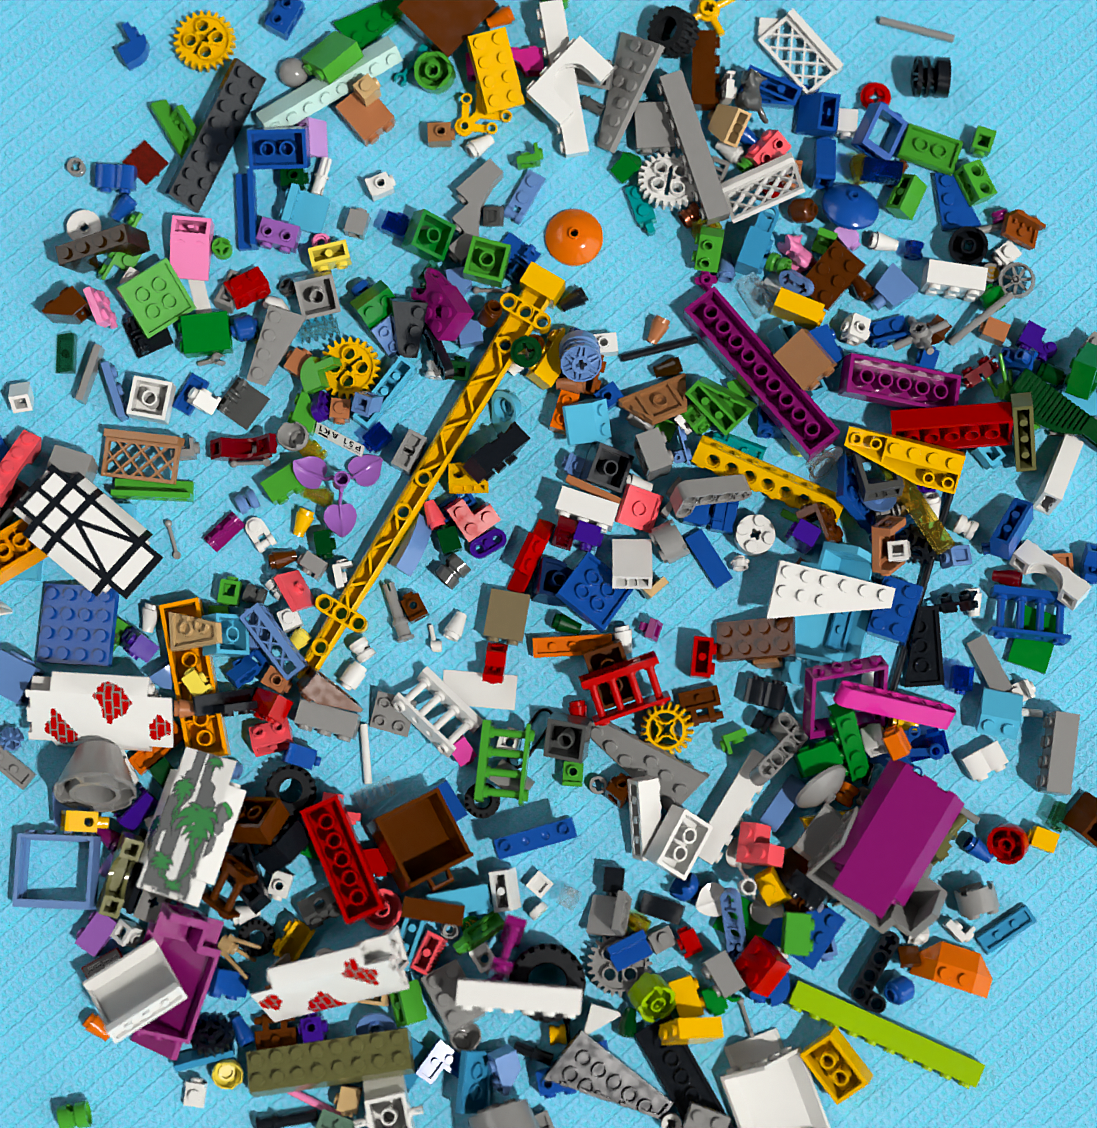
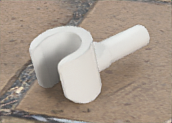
[428,625,442,652]

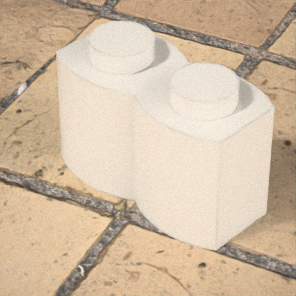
[960,741,1009,782]

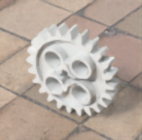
[637,153,695,211]

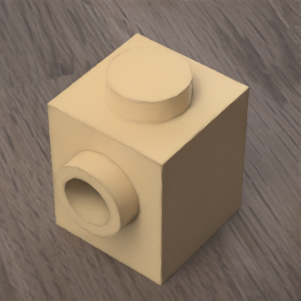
[353,73,381,107]
[334,1084,362,1117]

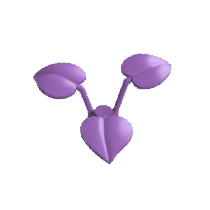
[293,455,383,537]

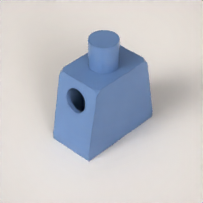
[870,263,919,311]

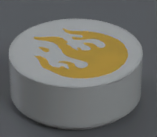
[983,263,1001,284]

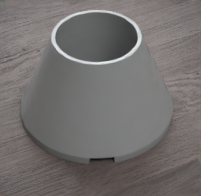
[53,740,137,812]

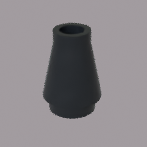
[559,287,589,312]

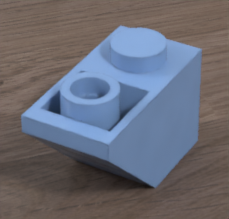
[487,1044,521,1096]

